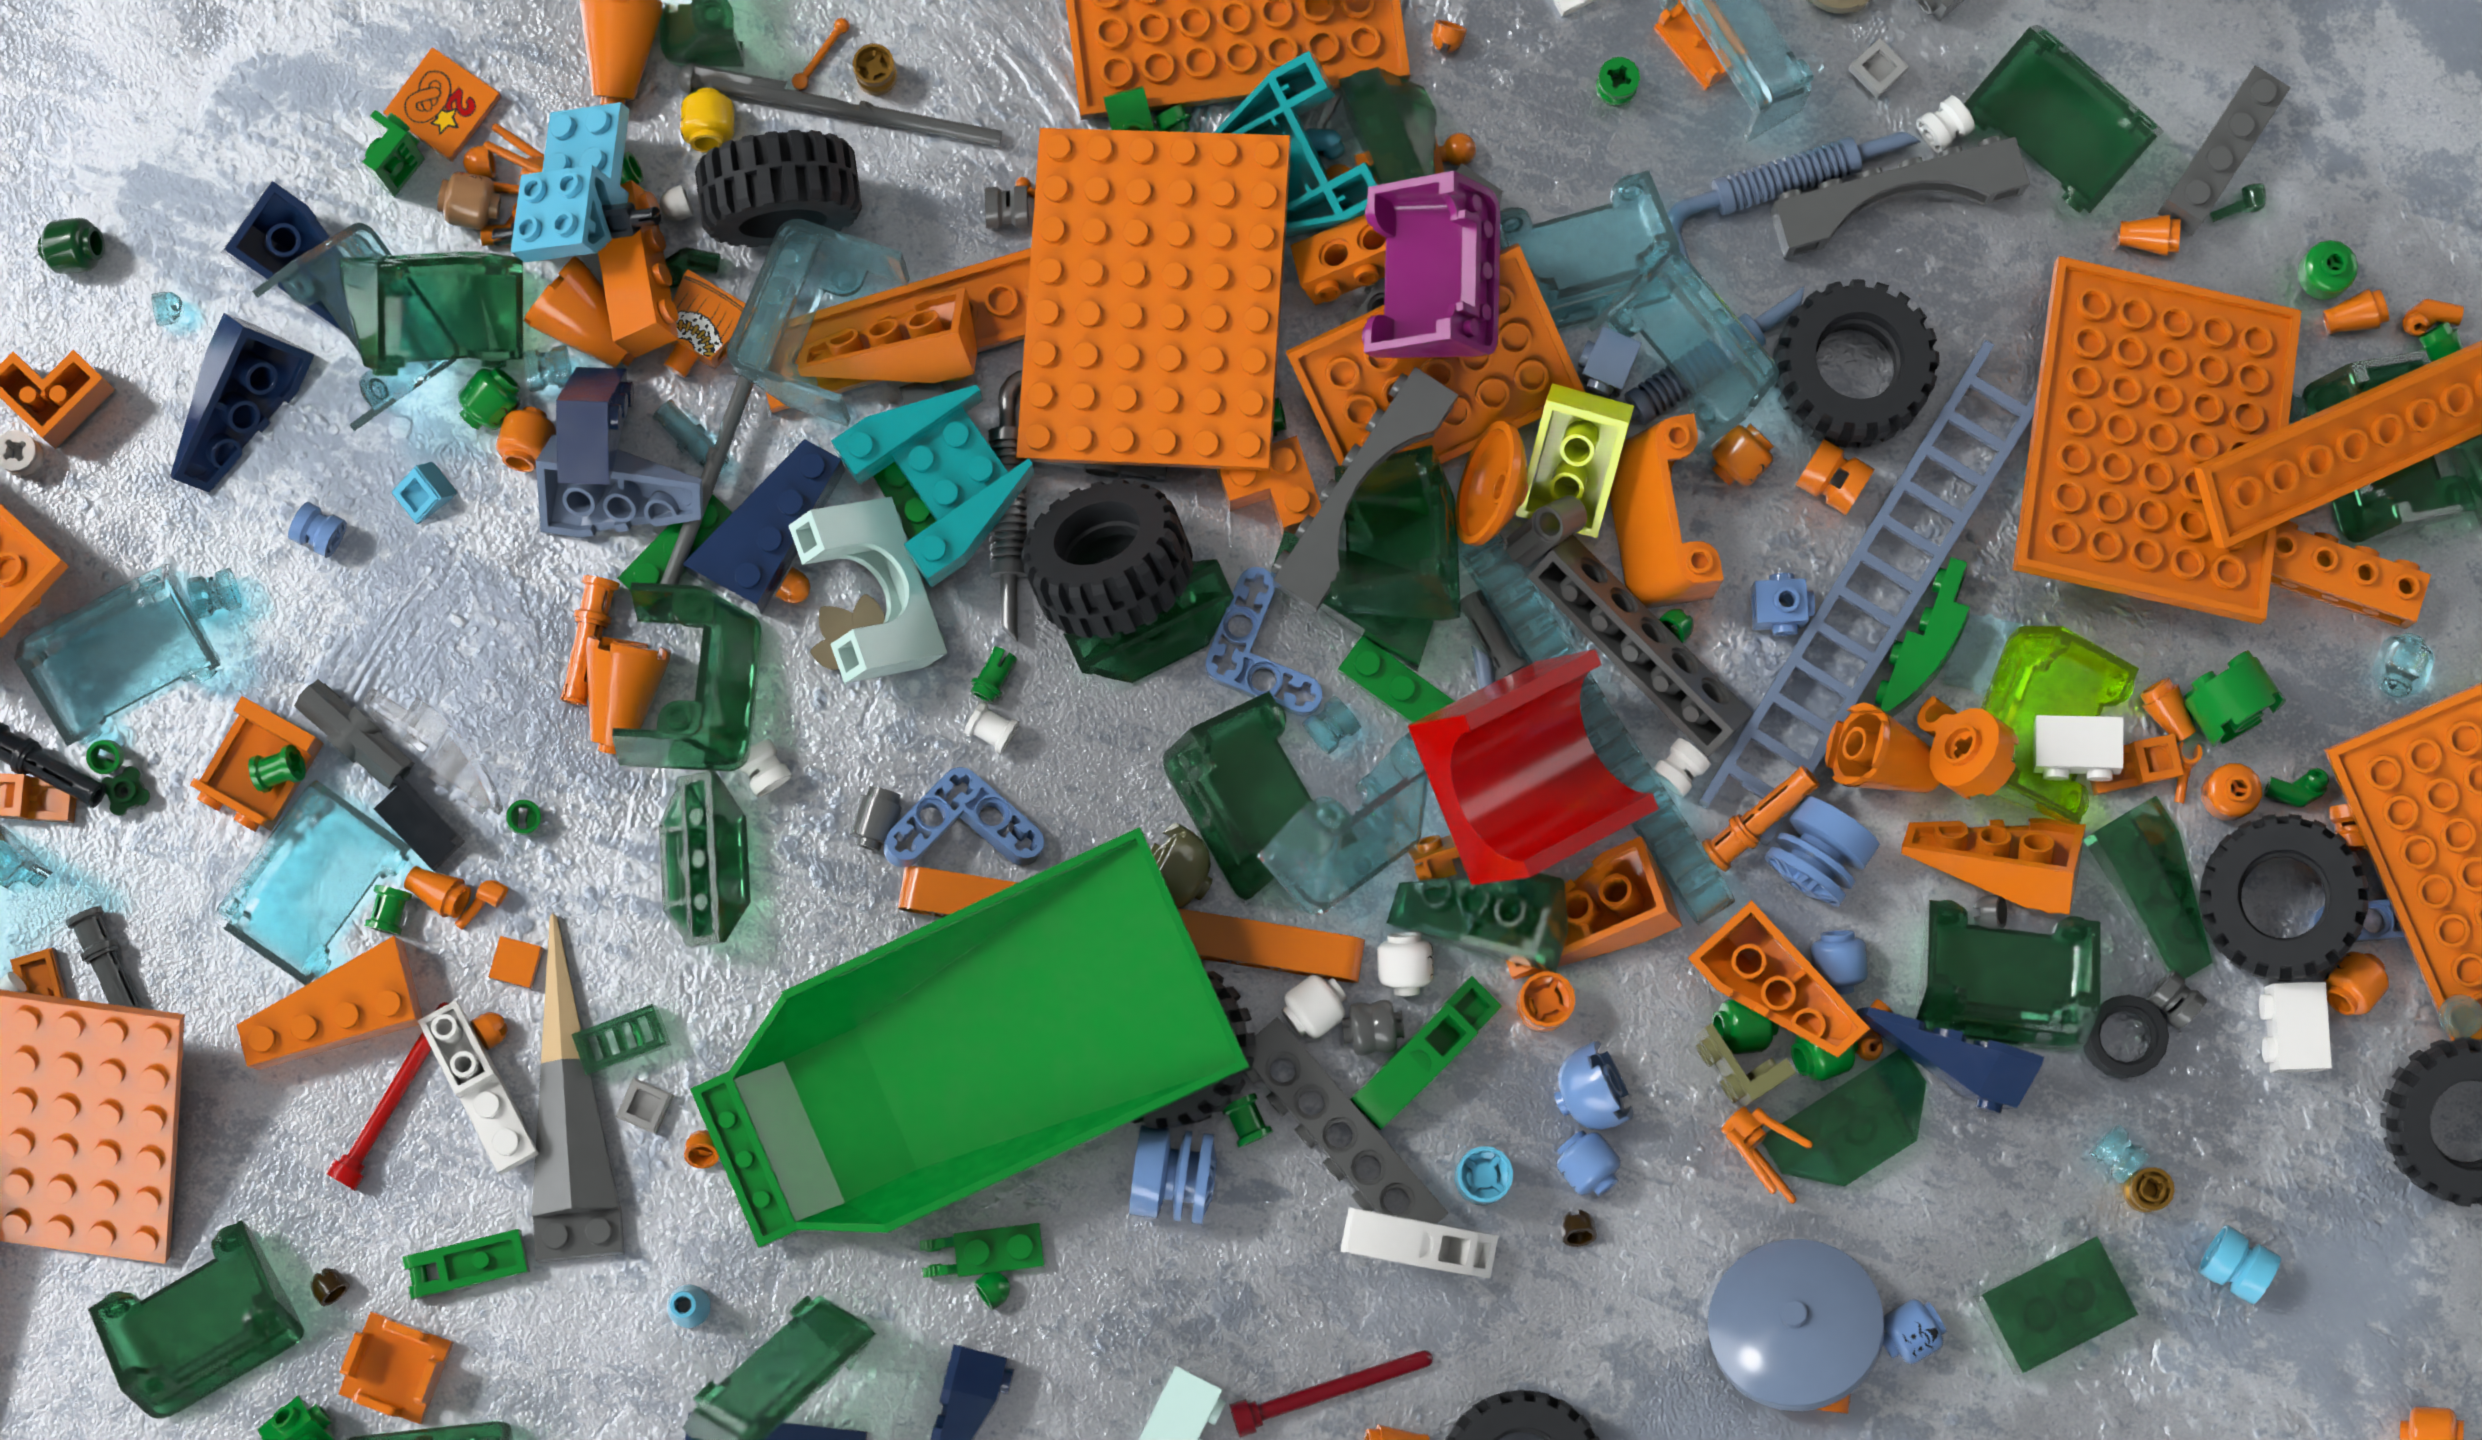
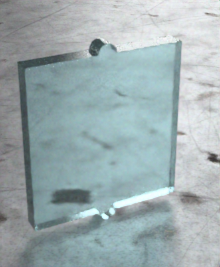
[1943,614,2024,697]

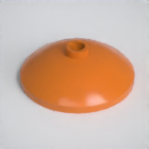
[1455,421,1528,546]

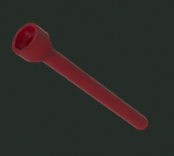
[1229,1350,1433,1438]

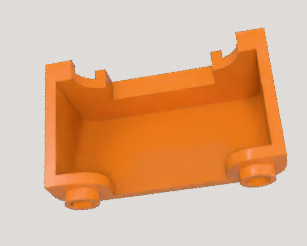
[1609,413,1724,609]

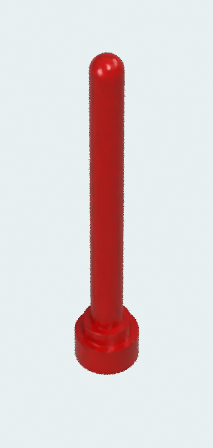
[325,1002,449,1191]

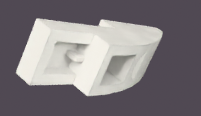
[418,1000,539,1175]
[1340,1207,1498,1278]

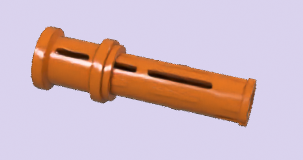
[560,575,620,706]
[1701,765,1820,872]

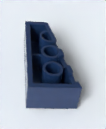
[683,439,846,614]

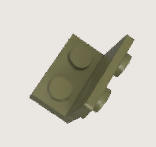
[1695,1023,1796,1107]

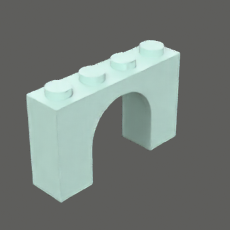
[789,496,947,684]

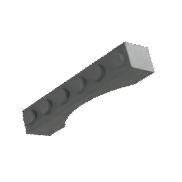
[1770,135,2030,259]
[1271,367,1458,613]

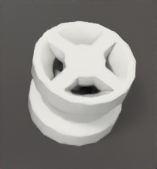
[0,430,44,478]

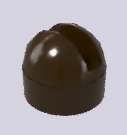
[1561,1210,1597,1247]
[310,1268,350,1307]

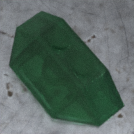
[1063,559,1234,683]
[659,771,751,947]
[1761,1049,1927,1187]

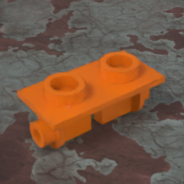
[1407,835,1466,884]

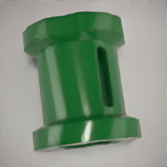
[248,744,306,793]
[364,884,413,936]
[1222,1093,1274,1148]

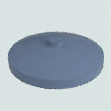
[1708,1239,1885,1411]

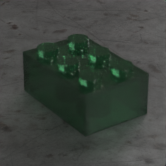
[1973,1236,2139,1374]

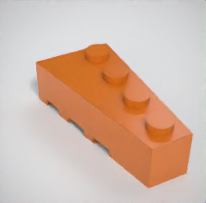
[237,936,423,1071]

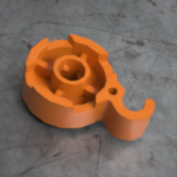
[1917,696,2019,799]

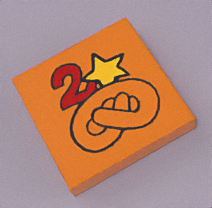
[383,47,501,162]

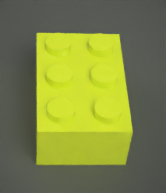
[1515,383,1634,538]

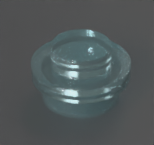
[2438,994,2482,1038]

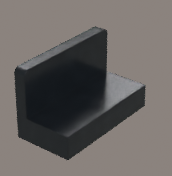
[374,775,465,871]

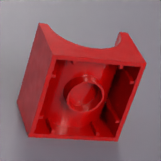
[1407,649,1659,885]

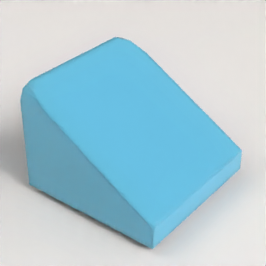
[391,462,457,524]

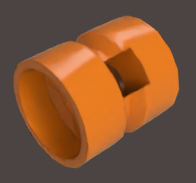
[1795,438,1875,516]
[1515,971,1576,1033]

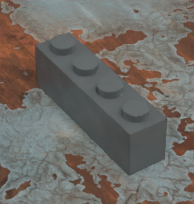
[2157,65,2291,235]

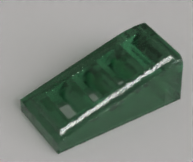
[571,1004,671,1075]

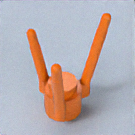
[483,123,544,194]
[1721,1106,1813,1204]

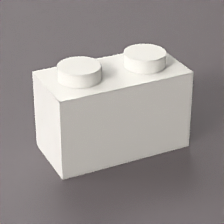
[2033,715,2124,781]
[2259,982,2332,1073]

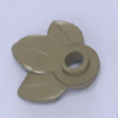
[810,594,885,670]

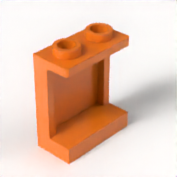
[190,696,324,832]

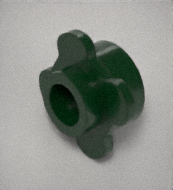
[101,766,150,816]

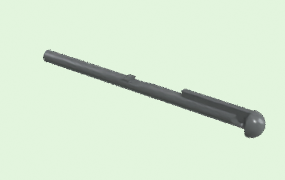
[677,63,1002,147]
[660,278,795,591]

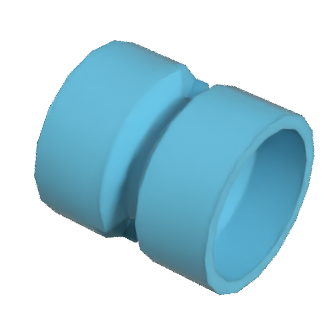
[1454,1146,1513,1206]
[2198,1225,2281,1305]

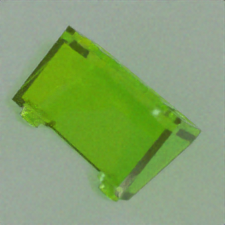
[1980,626,2139,825]

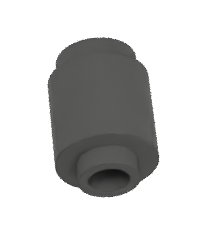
[850,786,902,852]

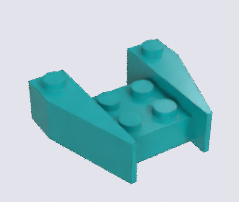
[1213,51,1381,238]
[831,384,1035,588]

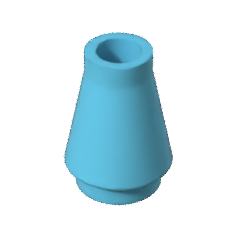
[667,1284,711,1328]

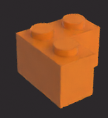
[0,350,116,449]
[1216,435,1321,537]

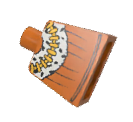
[664,269,756,378]

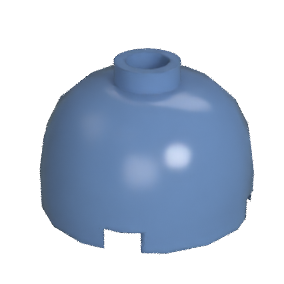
[1554,1041,1634,1130]

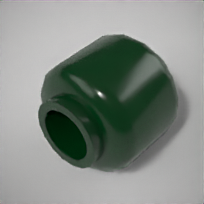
[37,218,105,274]

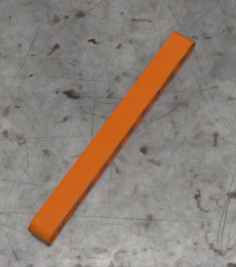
[897,866,1365,983]

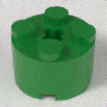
[2184,650,2286,747]

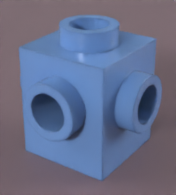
[1750,573,1815,636]

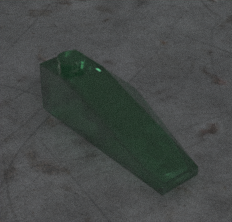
[1338,67,1437,185]
[2084,796,2213,979]
[1386,873,1568,973]

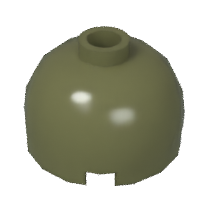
[1151,823,1213,908]

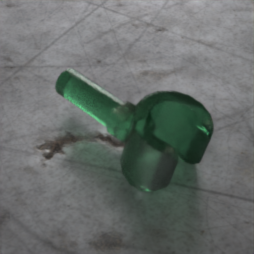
[2209,183,2267,222]

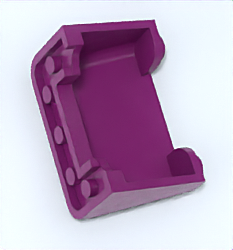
[1362,171,1501,358]

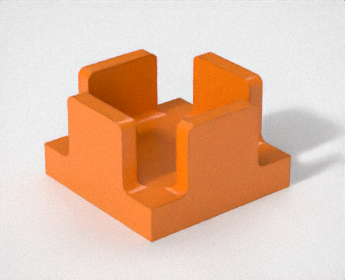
[338,1311,454,1424]

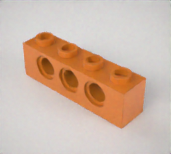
[1290,214,1386,305]

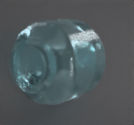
[2372,633,2435,698]

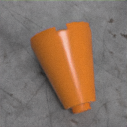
[580,0,663,105]
[523,256,635,368]
[586,636,671,755]
[1825,702,1940,793]

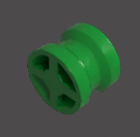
[1596,57,1640,107]

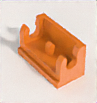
[1653,0,1742,91]

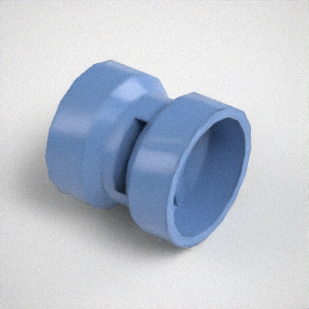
[288,502,347,558]

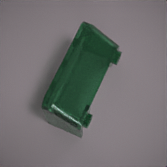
[612,582,763,772]
[682,1295,877,1440]

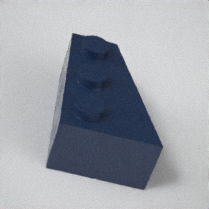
[556,367,634,485]

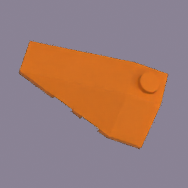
[797,287,978,383]
[1901,818,2086,915]
[1499,836,1683,980]
[1688,900,1870,1058]

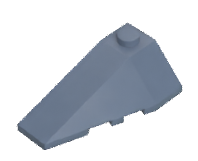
[536,434,704,538]

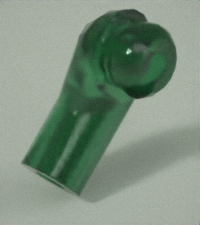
[665,247,720,288]

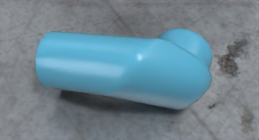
[1306,128,1345,160]

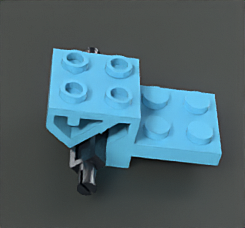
[492,102,661,262]

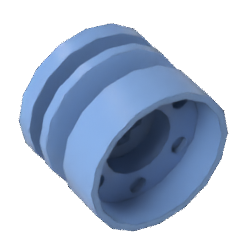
[1764,796,1880,907]
[1129,1125,1218,1225]

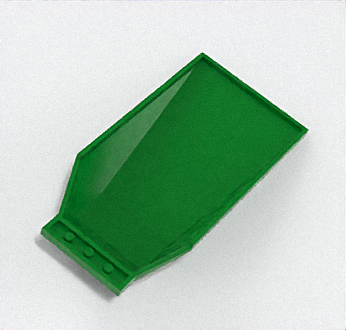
[690,827,1249,1248]

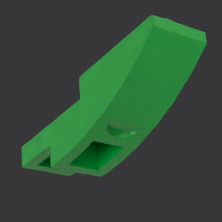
[1875,557,1970,717]
[1350,976,1502,1130]

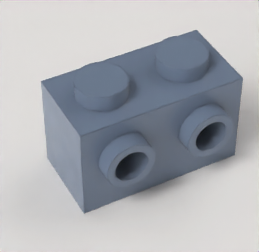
[1578,326,1642,398]

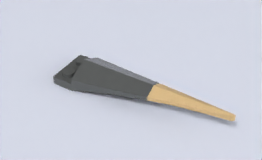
[532,913,625,1263]

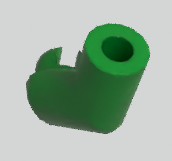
[2263,768,2329,808]

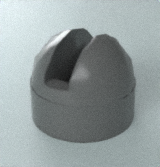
[1973,895,2007,929]

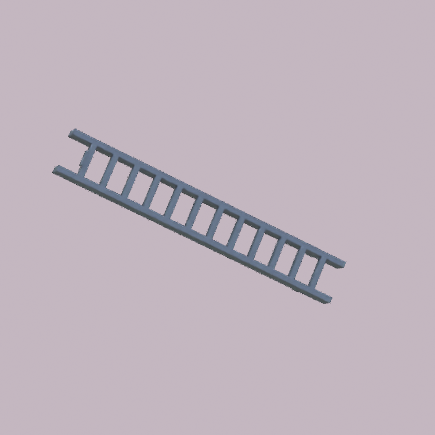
[1698,340,2037,846]

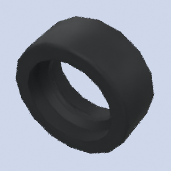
[2082,995,2169,1079]

